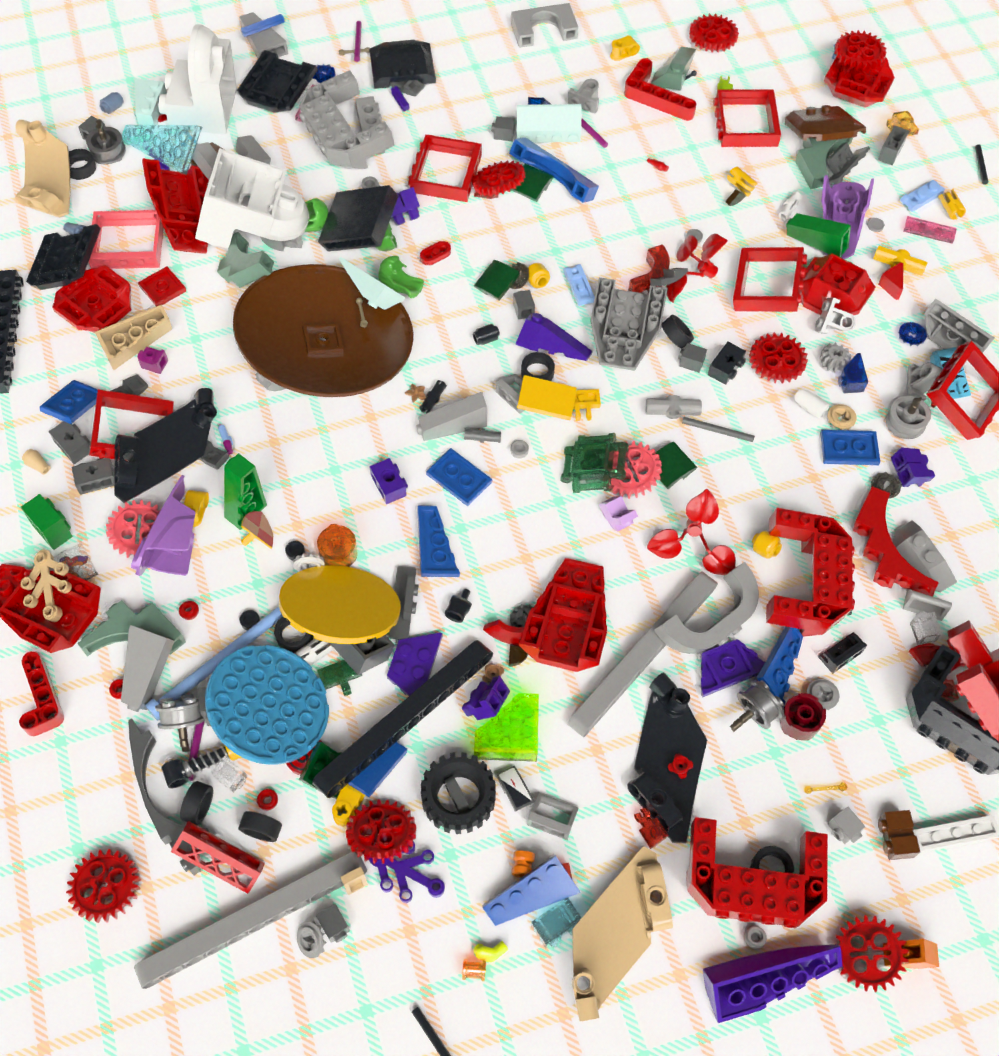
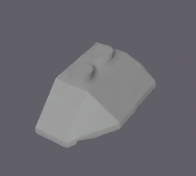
[924,298,995,353]
[893,520,957,593]

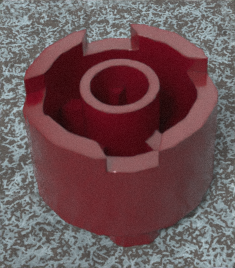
[780,693,826,741]

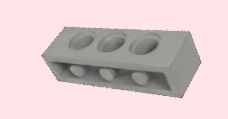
[355,96,385,154]

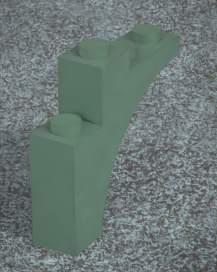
[795,137,853,189]
[217,232,274,288]
[77,600,186,657]

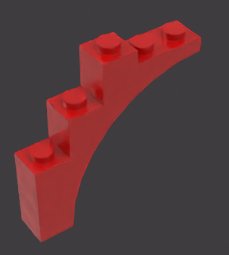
[853,486,939,596]

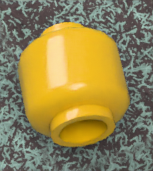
[525,263,550,289]
[752,530,782,559]

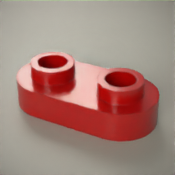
[420,241,451,266]

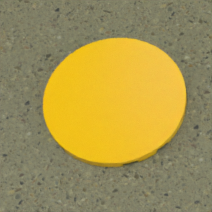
[278,565,401,644]

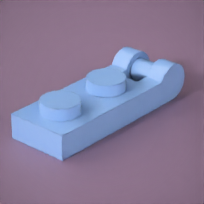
[900,179,945,212]
[563,264,595,306]

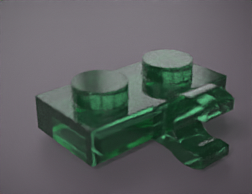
[317,660,363,697]

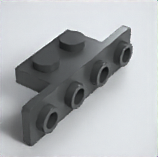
[827,142,870,185]
[389,566,419,640]

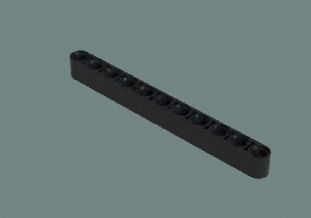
[312,640,494,798]

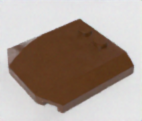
[785,105,866,141]

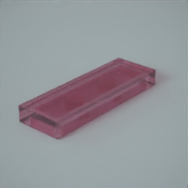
[903,216,957,244]

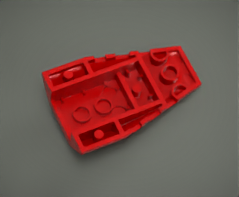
[142,158,209,254]
[519,558,607,672]
[0,564,101,653]

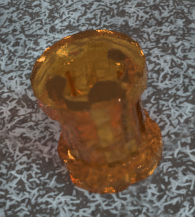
[462,959,486,982]

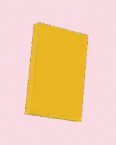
[517,375,577,421]

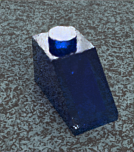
[838,353,868,394]

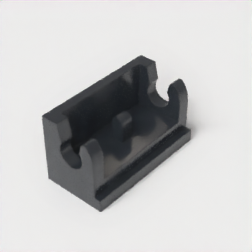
[818,632,868,674]

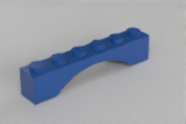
[509,137,599,203]

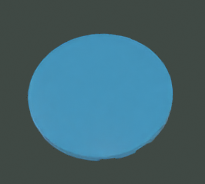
[205,645,329,765]

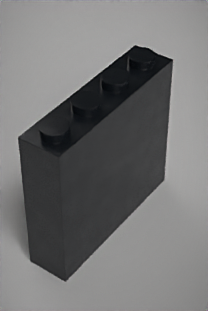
[318,185,398,252]

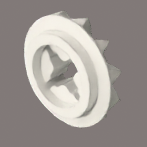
[293,553,325,571]

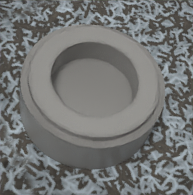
[510,440,529,459]

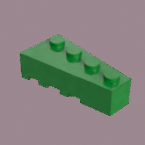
[224,453,267,530]

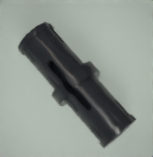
[419,380,447,413]

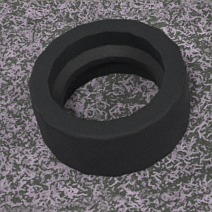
[69,149,96,180]
[662,314,694,349]
[521,352,555,381]
[274,616,313,653]
[180,781,214,825]
[238,811,282,842]
[750,846,794,874]

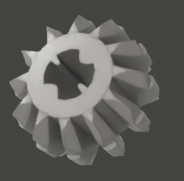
[820,342,851,373]

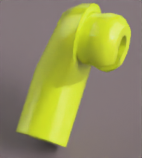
[473,941,508,962]

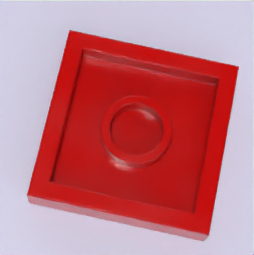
[138,266,186,307]

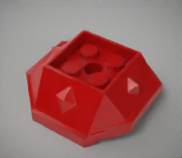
[824,57,895,108]
[800,254,876,316]
[52,265,132,333]

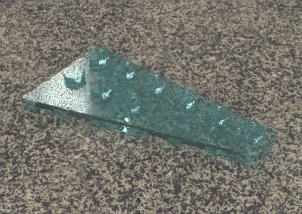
[122,125,202,175]

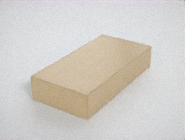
[340,867,368,895]

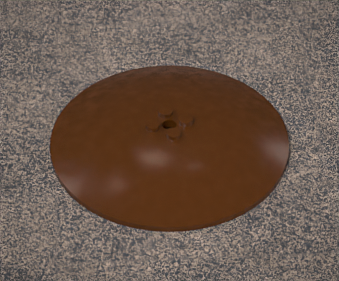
[233,264,413,397]

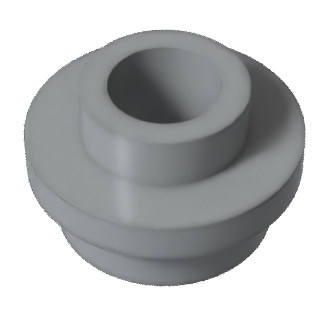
[744,925,767,949]

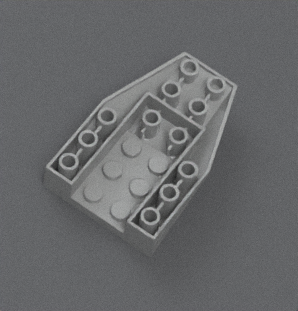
[590,277,668,371]

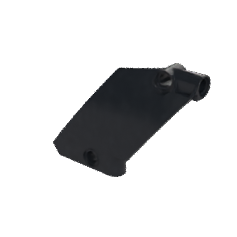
[114,388,217,503]
[627,672,708,844]

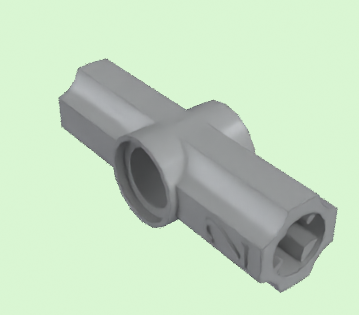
[645,395,702,419]

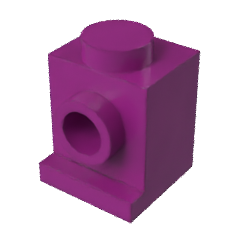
[137,346,169,374]

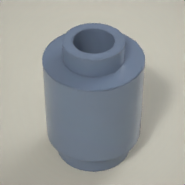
[99,92,124,114]

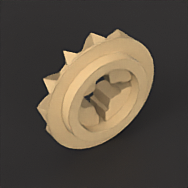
[827,404,857,430]

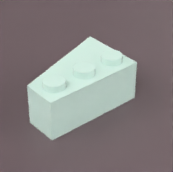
[134,78,167,130]

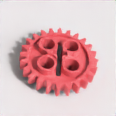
[601,441,662,499]
[106,500,160,558]

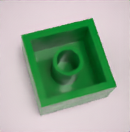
[20,494,73,551]

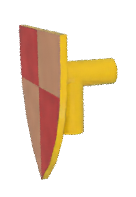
[241,511,273,549]

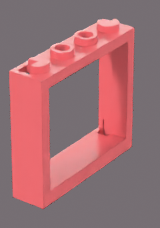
[88,210,164,269]

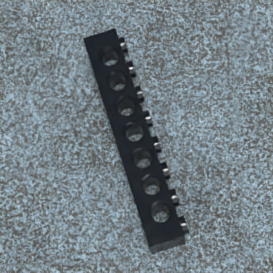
[0,270,24,394]

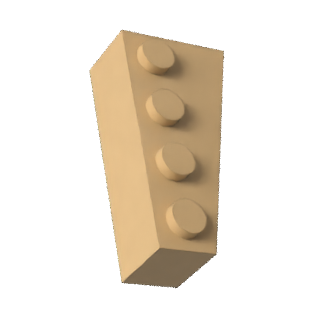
[95,305,172,371]

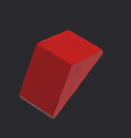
[878,262,903,300]

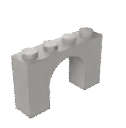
[511,3,578,48]
[192,135,271,180]

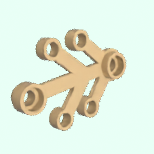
[21,549,72,622]

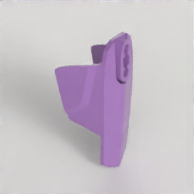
[821,175,874,259]
[131,475,195,576]

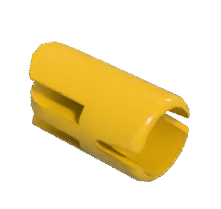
[727,167,758,197]
[938,189,966,220]

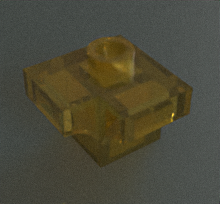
[886,111,919,136]

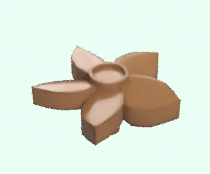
[405,384,426,403]

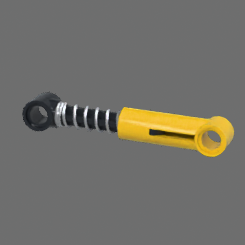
[161,746,242,789]

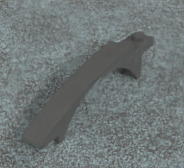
[128,718,211,876]

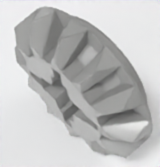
[806,679,840,711]
[297,921,327,959]

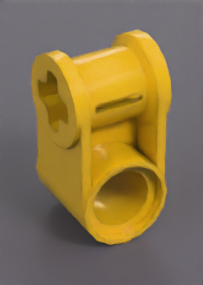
[610,35,640,61]
[184,490,209,527]
[332,784,365,826]

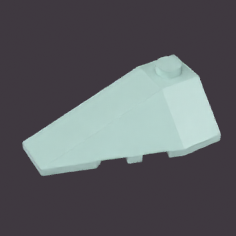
[339,256,405,310]

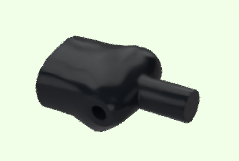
[444,589,472,623]

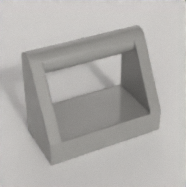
[496,374,525,414]
[903,589,952,621]
[527,793,579,840]

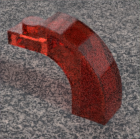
[628,244,670,293]

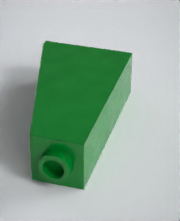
[786,213,851,258]

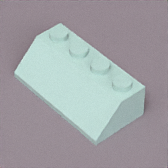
[516,104,581,143]

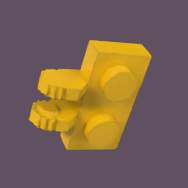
[573,389,601,421]

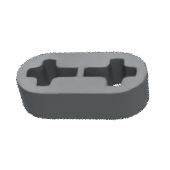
[443,776,470,813]

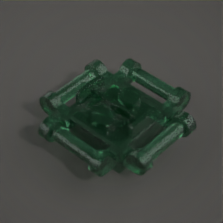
[560,432,629,493]

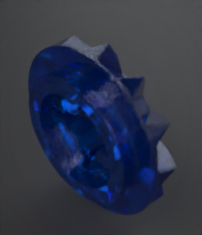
[313,63,336,83]
[898,322,927,347]

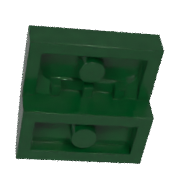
[510,163,554,202]
[474,260,520,301]
[655,441,698,489]
[298,742,342,800]

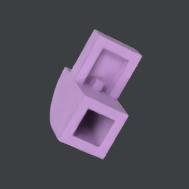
[599,496,638,532]

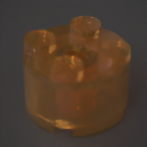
[317,524,358,567]

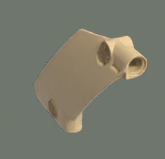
[15,119,70,218]
[572,846,673,1022]

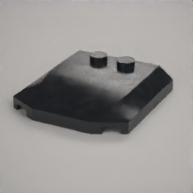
[369,39,436,89]
[237,50,318,112]
[26,224,101,290]

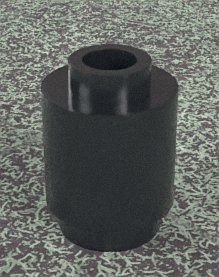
[472,323,500,346]

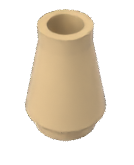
[22,449,51,475]

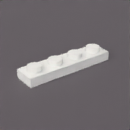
[913,815,999,853]

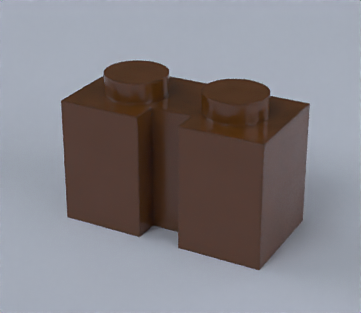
[878,810,921,860]

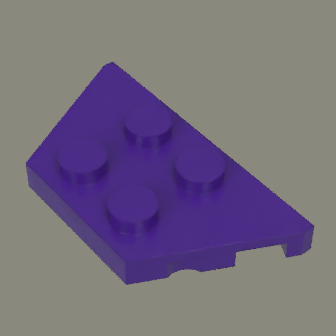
[387,632,443,696]
[701,639,765,698]

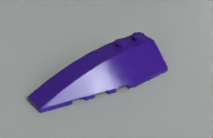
[702,944,842,1024]

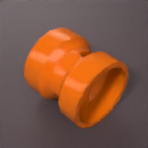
[511,851,535,878]

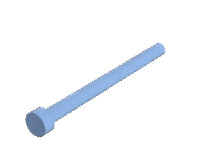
[145,606,282,721]

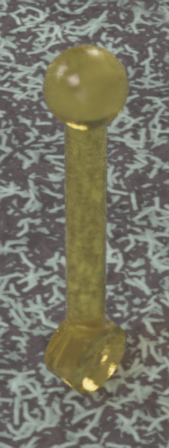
[804,782,848,794]

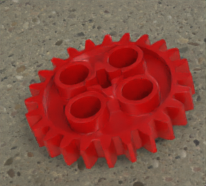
[689,13,739,53]
[834,30,887,71]
[472,160,526,197]
[749,332,808,384]
[346,799,417,864]
[66,849,141,923]
[835,915,909,993]

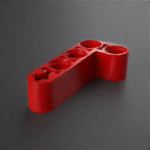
[19,651,64,737]

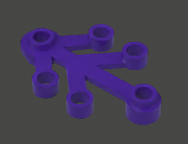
[369,841,445,903]

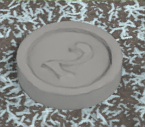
[867,217,885,232]
[686,229,703,243]

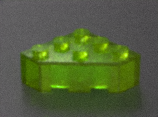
[474,693,539,762]

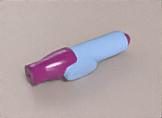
[218,424,233,455]

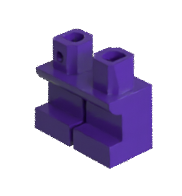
[391,187,420,226]
[891,447,935,487]
[462,676,510,721]

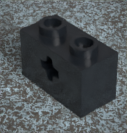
[708,341,746,385]

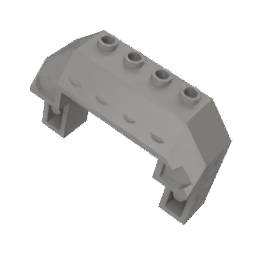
[299,70,395,169]

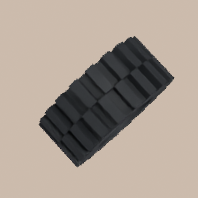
[420,752,496,834]

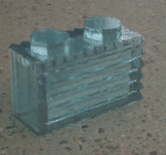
[531,897,582,949]

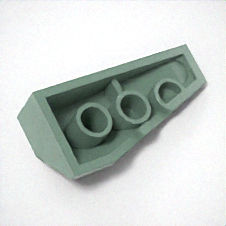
[651,46,696,91]

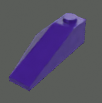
[515,313,593,361]

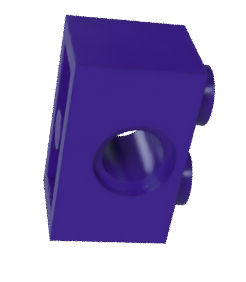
[369,458,408,505]

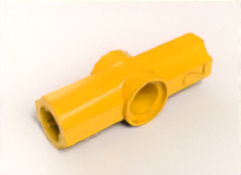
[873,245,928,276]

